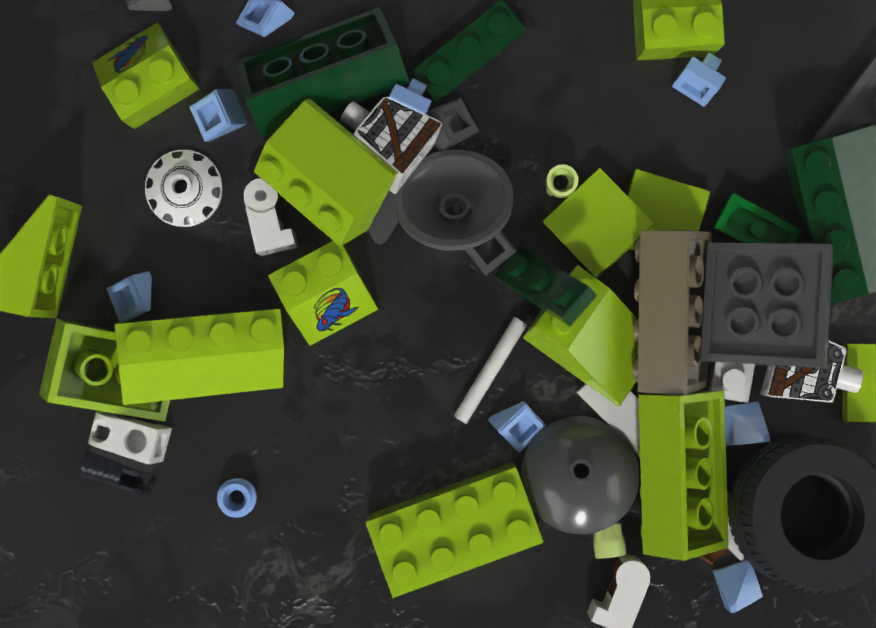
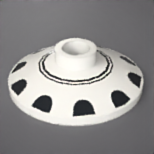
[145,150,223,227]

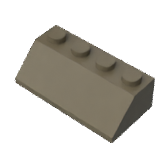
[633,231,712,395]

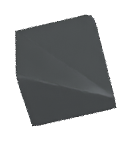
[464,231,516,276]

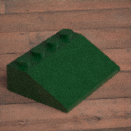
[783,123,876,304]

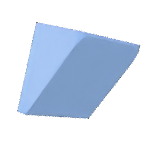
[190,89,248,142]

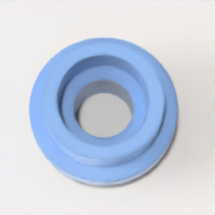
[217,478,257,518]

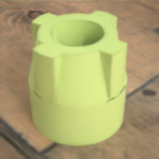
[545,164,578,198]
[593,523,627,558]

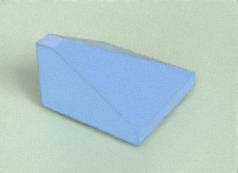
[236,0,294,37]
[106,272,152,323]
[488,401,546,453]
[725,401,770,446]
[713,560,763,613]

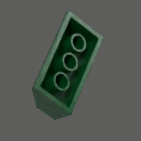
[236,7,410,139]

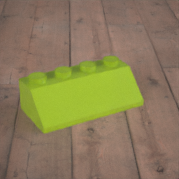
[115,309,284,405]
[637,390,729,561]

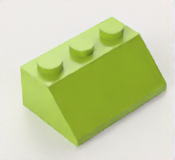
[254,98,398,247]

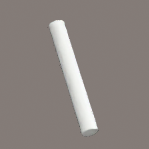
[453,317,527,424]

